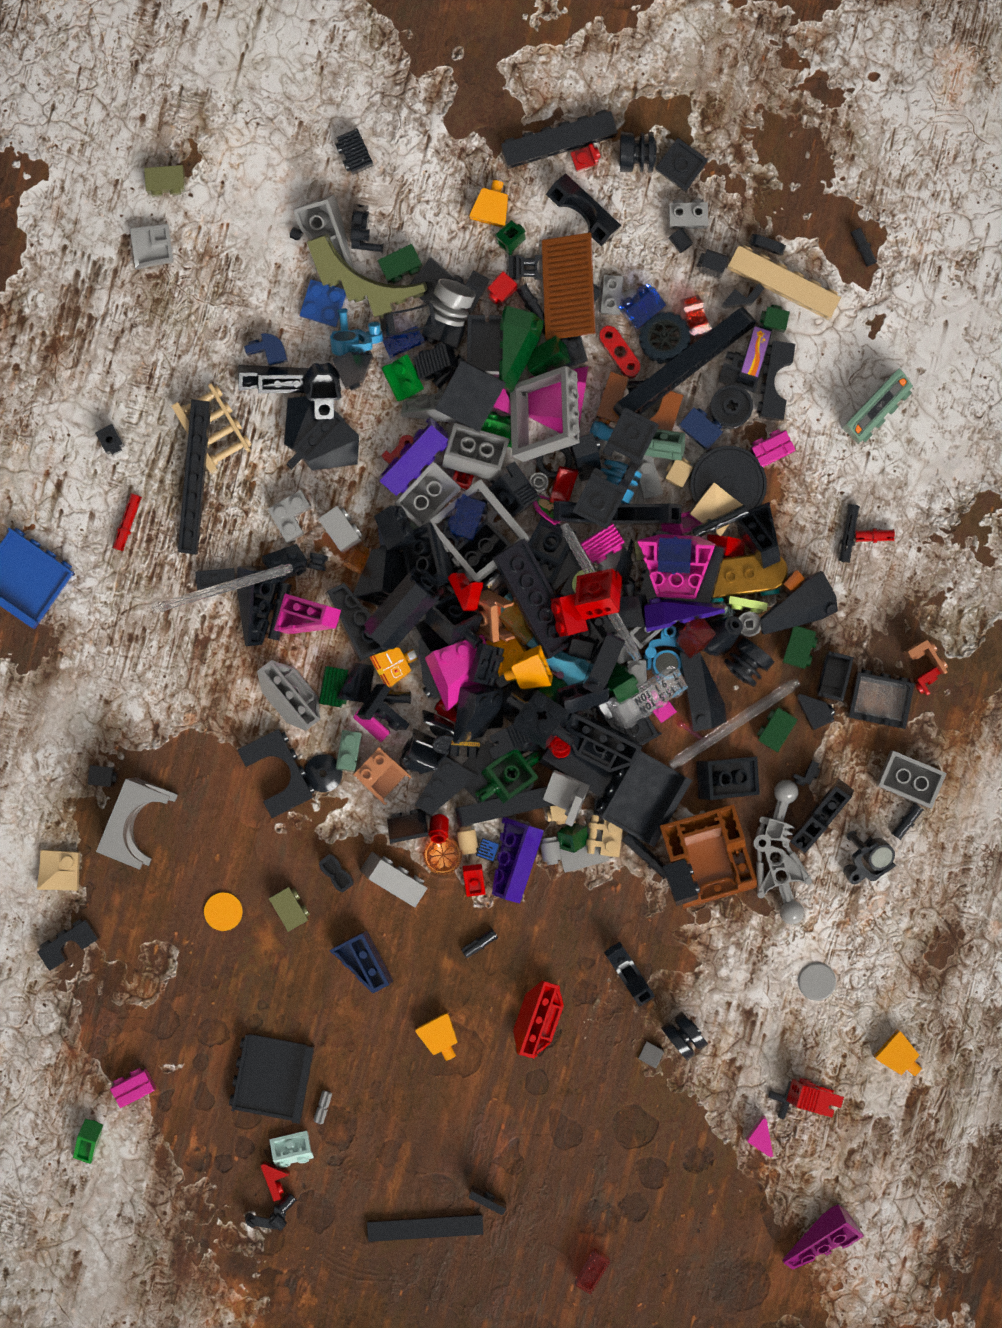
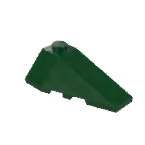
[499,306,544,392]

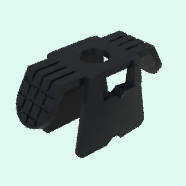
[412,710,455,754]

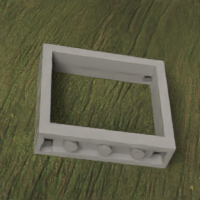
[510,366,580,462]
[427,479,530,583]

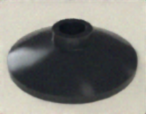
[305,754,343,792]

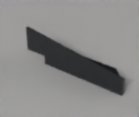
[238,365,309,393]

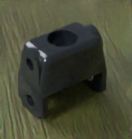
[816,651,854,702]

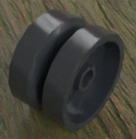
[709,385,753,430]
[661,1011,708,1061]

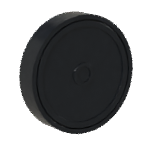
[688,446,767,522]

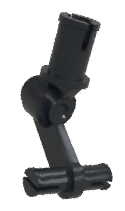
[245,1192,297,1231]

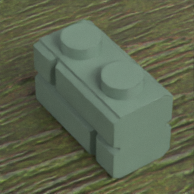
[645,429,685,461]
[336,730,362,773]

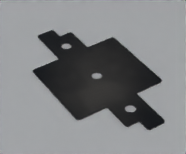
[616,539,633,584]

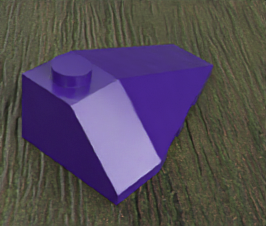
[644,597,728,632]

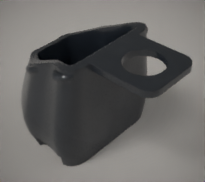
[303,362,342,419]
[399,736,452,774]

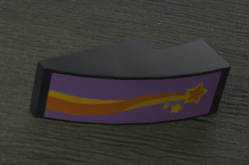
[739,324,773,382]

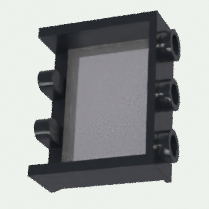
[847,669,915,729]

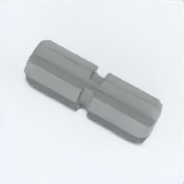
[314,1091,332,1124]

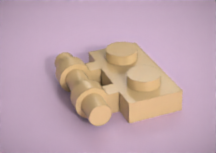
[586,815,623,857]

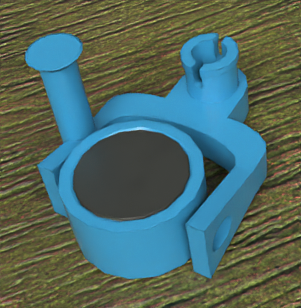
[330,308,383,356]
[643,626,687,680]

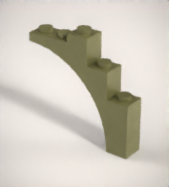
[307,233,428,318]

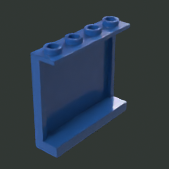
[0,528,75,629]

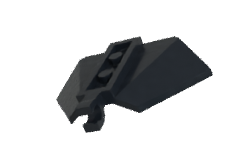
[284,396,359,471]

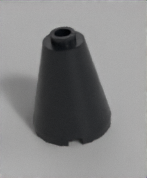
[698,616,743,656]

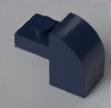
[244,333,288,366]

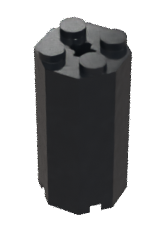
[364,566,444,651]

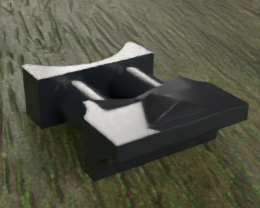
[508,255,543,280]

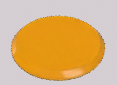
[204,892,243,931]

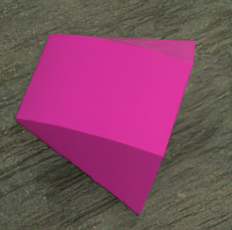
[528,366,588,434]
[638,534,716,599]

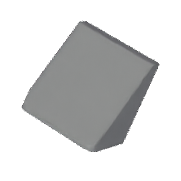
[638,1042,664,1068]

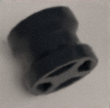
[307,552,329,571]

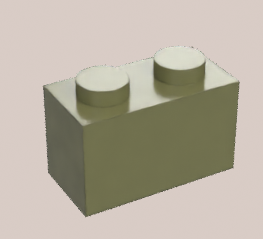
[144,165,186,197]
[269,886,310,932]

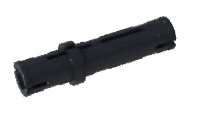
[516,284,545,335]
[691,504,749,537]
[838,504,860,563]
[268,582,292,641]
[621,833,666,880]

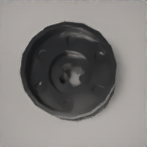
[620,131,656,173]
[723,637,775,687]

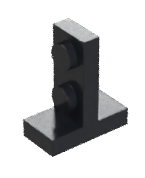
[356,684,410,731]

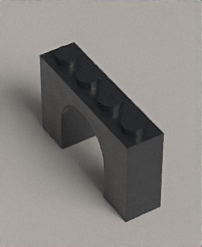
[237,729,315,818]

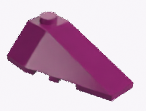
[782,1204,864,1270]

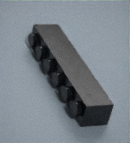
[501,110,618,169]

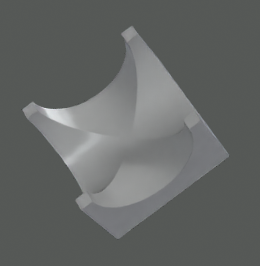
[96,777,178,870]

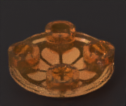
[424,837,462,875]

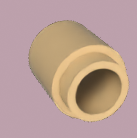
[456,826,478,855]

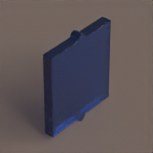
[658,536,692,575]

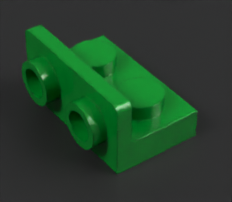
[382,354,424,402]
[481,411,512,448]

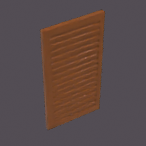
[542,232,595,340]

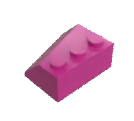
[425,634,486,711]

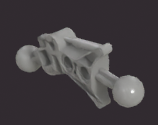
[753,780,812,925]

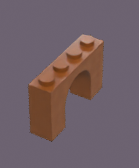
[596,372,684,431]

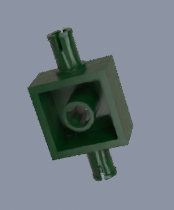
[475,750,542,804]

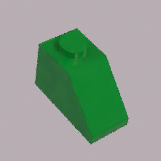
[73,1118,104,1164]

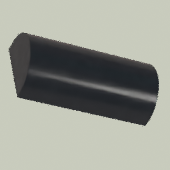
[444,519,512,594]

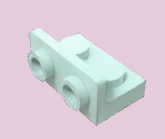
[269,1131,314,1168]

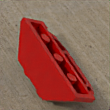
[513,980,564,1059]

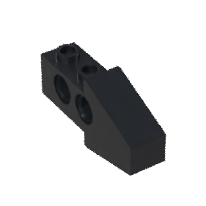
[790,779,854,853]

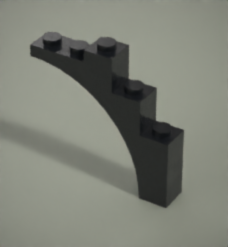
[553,501,682,526]

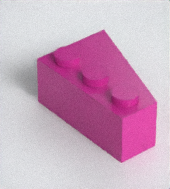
[274,593,341,634]

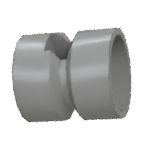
[738,612,761,637]

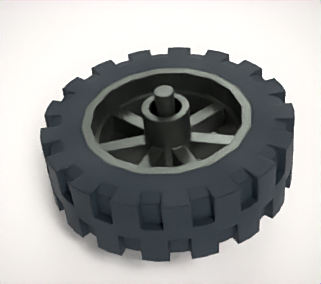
[639,312,691,364]

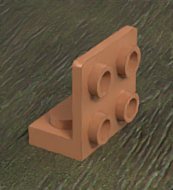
[902,640,948,675]

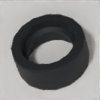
[536,447,572,479]

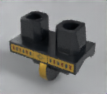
[448,740,481,758]

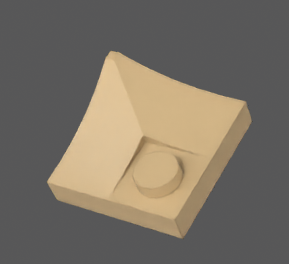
[689,482,743,536]
[37,849,80,891]

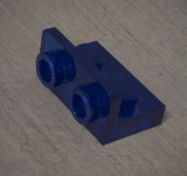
[383,326,425,358]
[448,494,486,540]

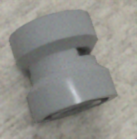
[529,472,549,493]

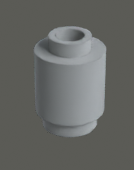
[540,836,562,865]

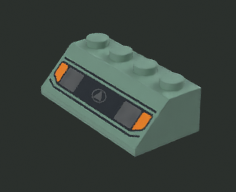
[842,368,913,444]

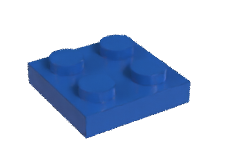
[299,279,346,328]

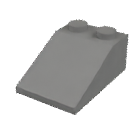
[394,461,461,527]

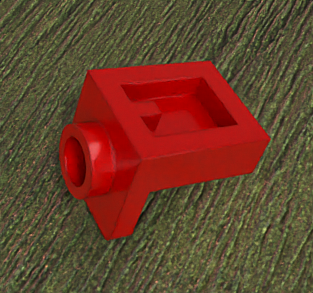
[570,143,601,172]
[914,667,941,696]

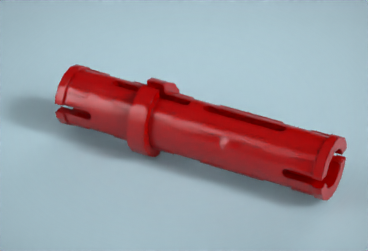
[112,493,142,551]

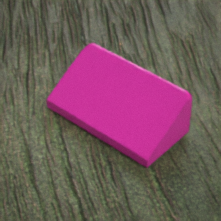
[353,709,390,742]

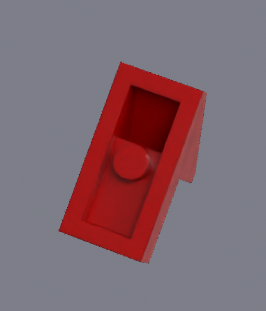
[448,573,483,611]
[462,864,486,897]
[260,1161,290,1202]

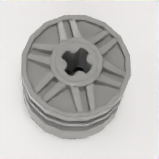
[426,279,476,327]

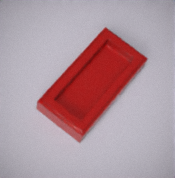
[549,466,578,503]

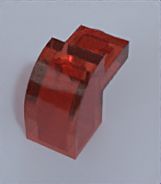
[680,295,711,336]

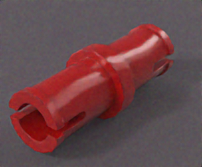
[855,528,895,543]

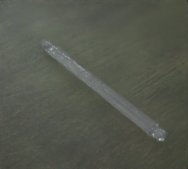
[560,523,642,662]
[152,564,293,613]
[668,678,800,769]

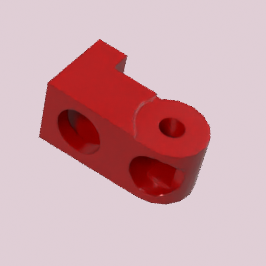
[381,435,413,464]

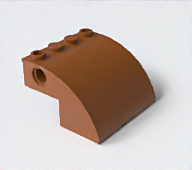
[660,804,757,909]

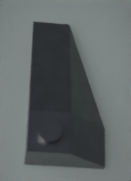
[332,351,373,391]
[236,565,280,646]
[760,571,838,635]
[680,650,727,732]

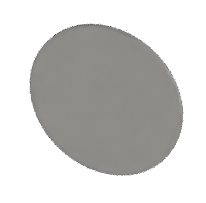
[798,962,836,1001]

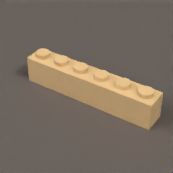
[727,245,841,320]

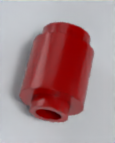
[429,814,449,844]

